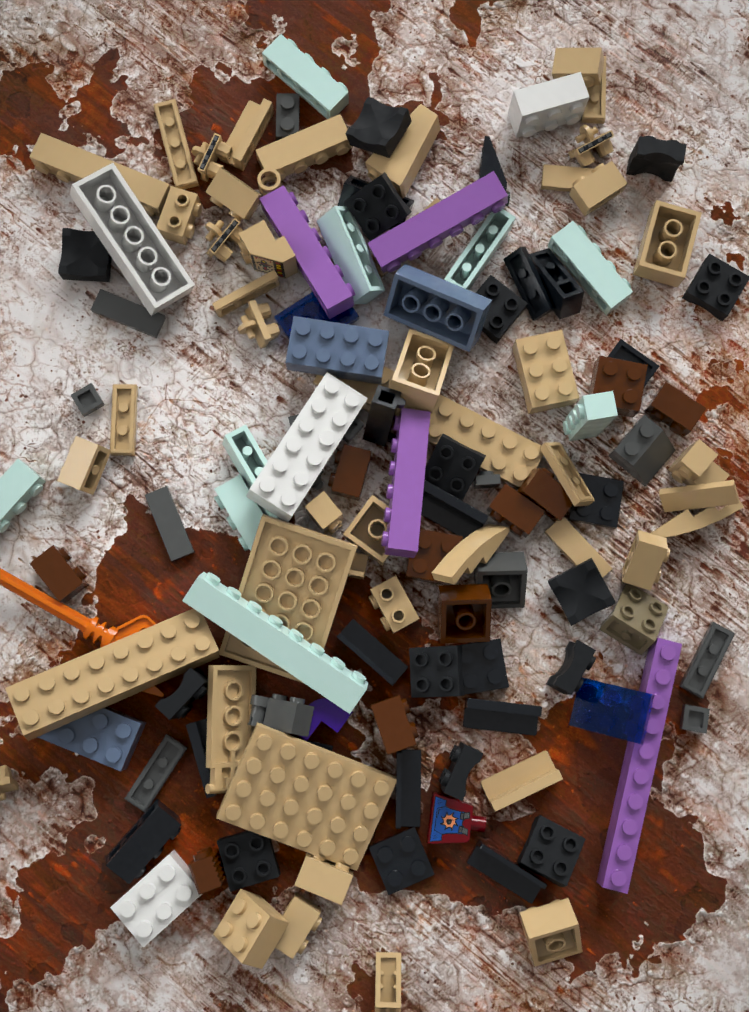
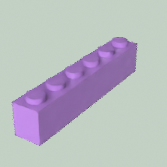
[368,171,508,273]
[259,185,355,319]
[381,408,431,558]

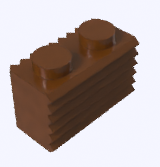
[188,846,226,895]

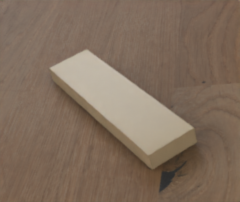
[153,99,199,190]

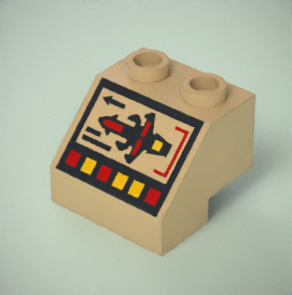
[238,220,298,279]

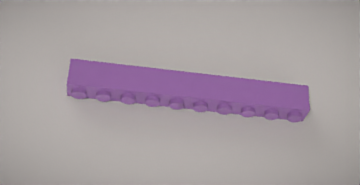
[596,638,682,894]

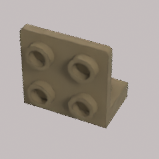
[599,583,669,655]

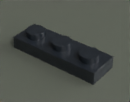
[503,247,555,321]

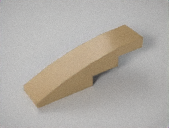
[651,500,744,539]
[432,524,510,585]
[375,952,401,1012]

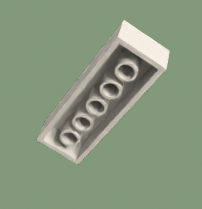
[70,163,195,316]
[246,372,368,522]

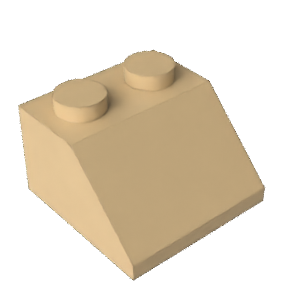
[520,898,583,967]

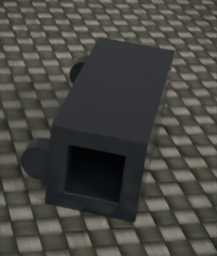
[363,385,406,447]

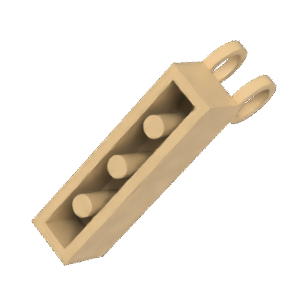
[255,114,352,196]

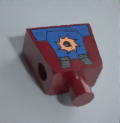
[427,792,486,844]

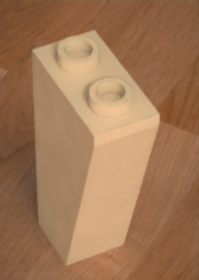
[365,104,440,199]

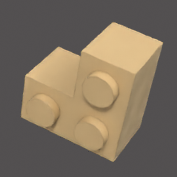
[668,439,730,486]

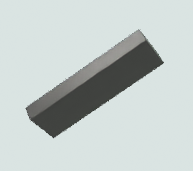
[91,289,166,339]
[145,486,195,562]
[679,622,735,699]
[124,734,188,812]

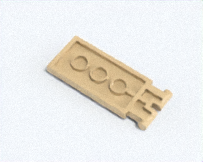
[205,665,256,794]

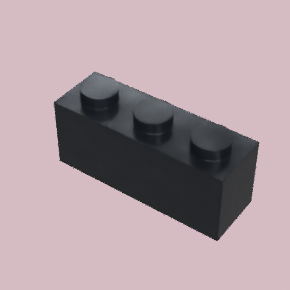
[106,799,181,884]

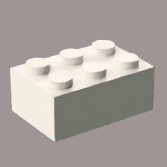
[508,72,589,138]
[110,850,202,948]

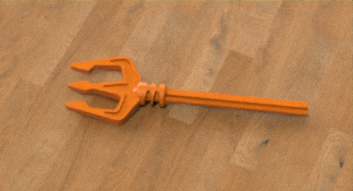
[0,568,164,697]

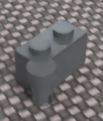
[247,694,314,737]

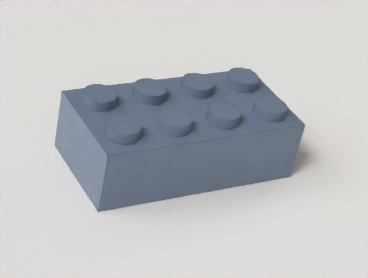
[383,264,492,352]
[285,316,389,385]
[38,706,146,771]

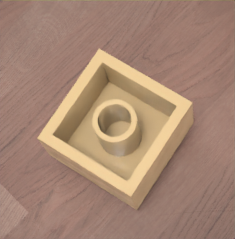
[343,495,390,566]
[213,889,290,969]

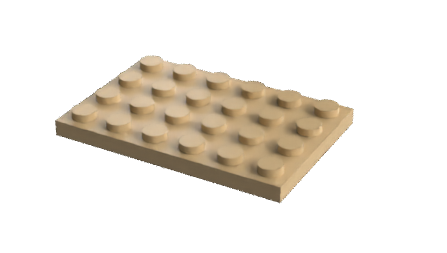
[219,514,358,684]
[216,722,397,871]

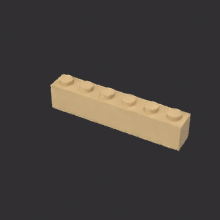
[29,133,171,217]

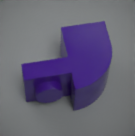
[299,698,353,741]

